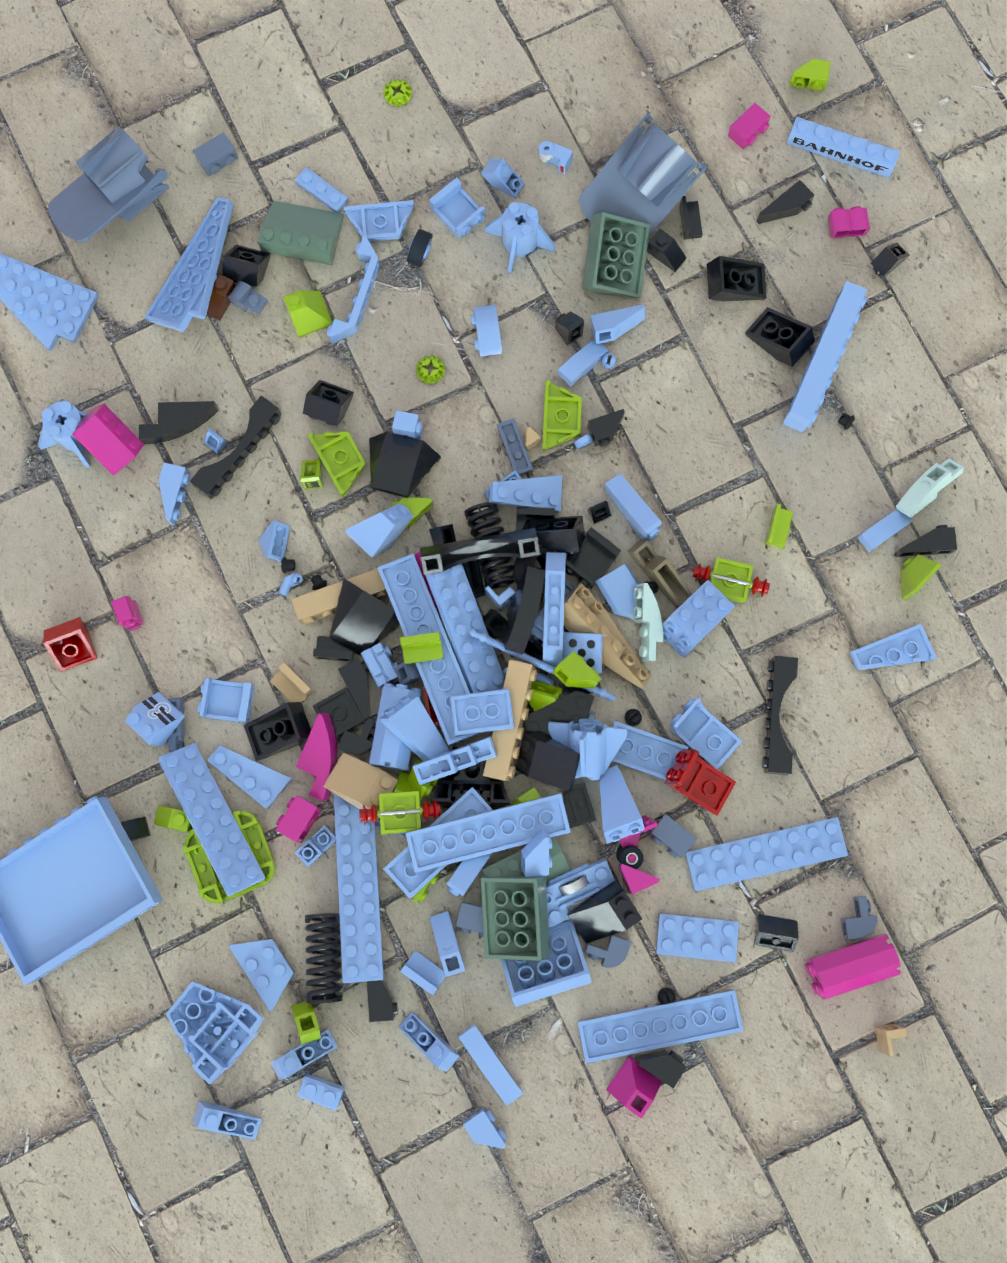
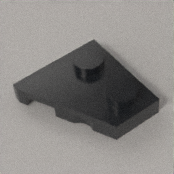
[563,783,596,828]

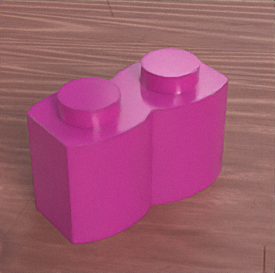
[828,206,870,238]
[111,596,143,631]

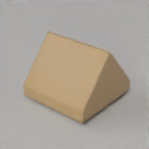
[525,427,541,451]

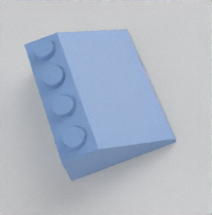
[501,920,592,1007]

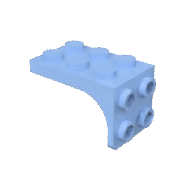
[662,580,735,657]
[669,697,742,770]

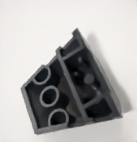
[369,431,441,498]
[329,578,400,656]
[431,747,510,810]

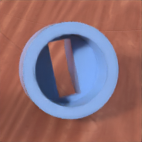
[601,353,617,369]

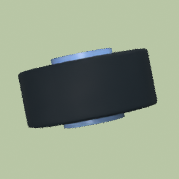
[407,229,433,267]

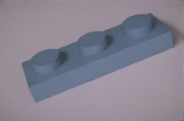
[497,418,533,476]

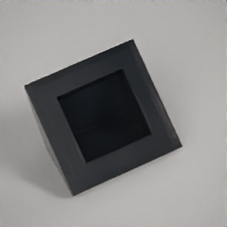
[587,500,611,524]

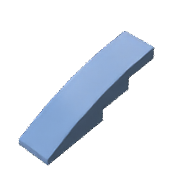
[413,736,498,785]
[458,1024,523,1106]

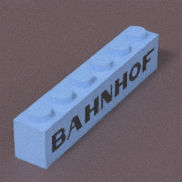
[786,117,900,178]

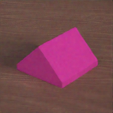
[618,864,660,894]

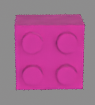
[276,795,322,843]

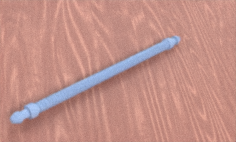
[469,630,616,701]

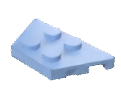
[344,200,414,242]
[229,939,295,1011]

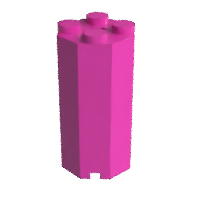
[804,934,901,999]

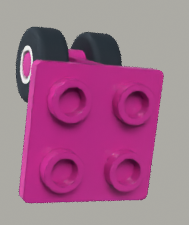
[616,816,658,869]

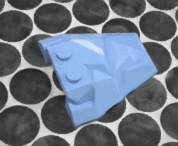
[166,981,264,1084]

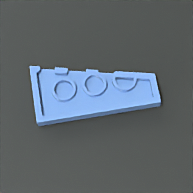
[489,475,562,513]
[849,624,937,671]
[207,745,292,809]

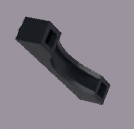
[190,395,282,499]
[420,528,540,575]
[762,656,798,775]

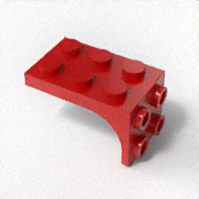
[664,749,736,816]

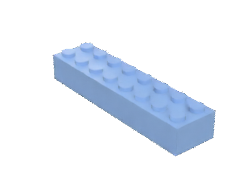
[782,281,868,432]

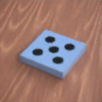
[563,632,603,673]

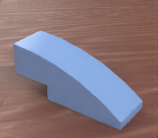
[558,340,609,387]
[858,509,912,552]

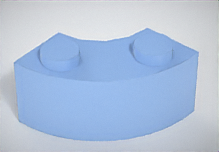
[471,305,502,357]

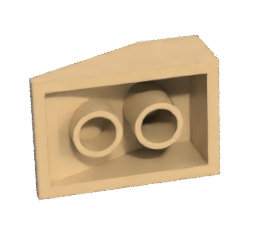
[323,753,398,810]

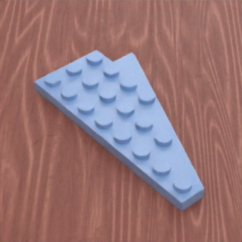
[144,197,234,332]
[0,253,99,351]

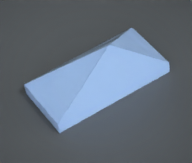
[259,520,290,562]

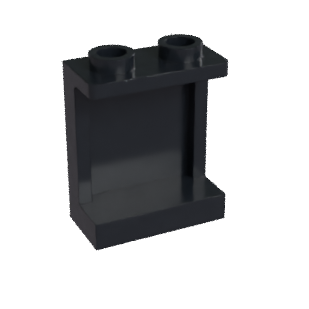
[565,527,621,589]

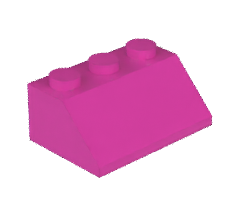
[72,403,144,475]

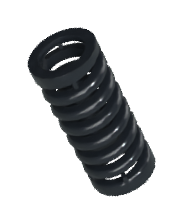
[464,502,515,589]
[305,913,343,1003]

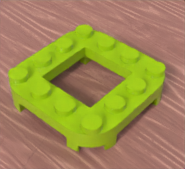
[183,811,276,903]

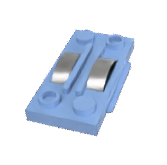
[546,858,615,928]

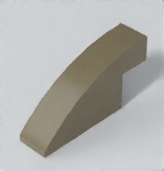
[628,539,692,609]

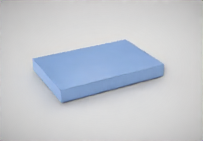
[450,689,514,736]

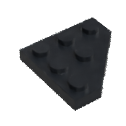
[523,690,595,738]

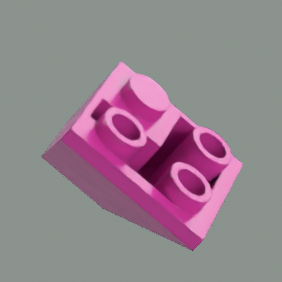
[606,1056,662,1119]

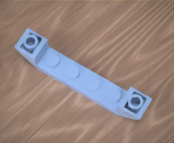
[327,236,380,344]
[543,552,566,667]

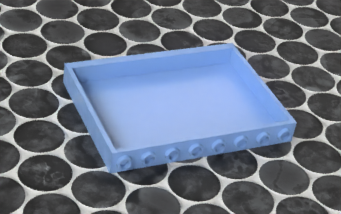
[0,796,163,985]

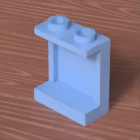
[429,177,486,239]
[198,678,255,723]

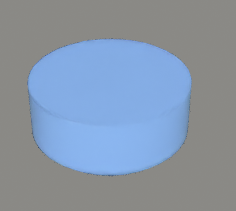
[574,434,593,449]

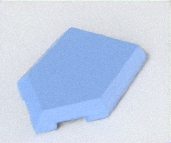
[595,563,639,620]

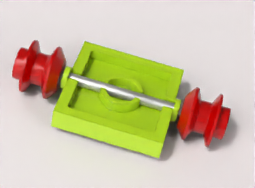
[692,557,770,604]
[359,791,441,834]

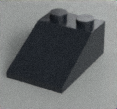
[706,256,767,301]
[745,307,815,367]
[522,516,585,554]
[244,702,311,761]
[515,732,580,791]
[567,880,642,944]

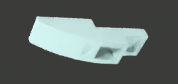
[896,458,964,518]
[633,583,663,662]

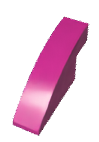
[296,712,338,801]

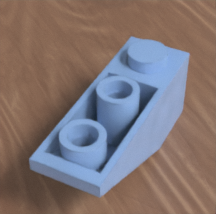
[590,304,645,344]
[159,463,191,526]
[429,911,466,977]
[399,1012,460,1072]
[271,1029,338,1080]
[192,1100,262,1139]

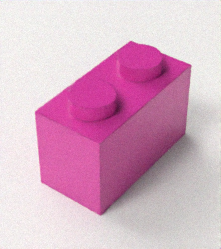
[728,103,771,150]

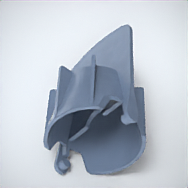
[579,111,709,236]
[48,126,169,242]

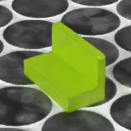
[765,503,793,549]
[400,632,443,664]

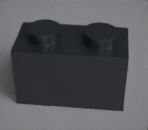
[222,245,271,287]
[303,380,354,426]
[635,1050,687,1089]

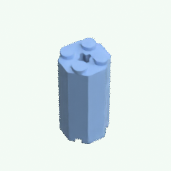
[369,683,423,771]

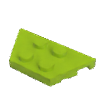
[542,380,582,451]
[307,431,366,497]

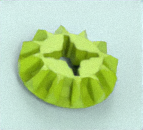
[383,78,412,106]
[416,354,445,384]

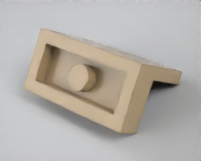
[270,662,313,703]
[874,1024,907,1056]

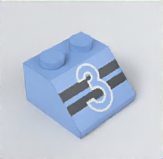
[125,692,185,747]

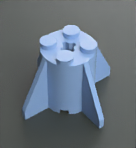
[485,202,555,273]
[38,399,90,467]
[548,712,627,780]

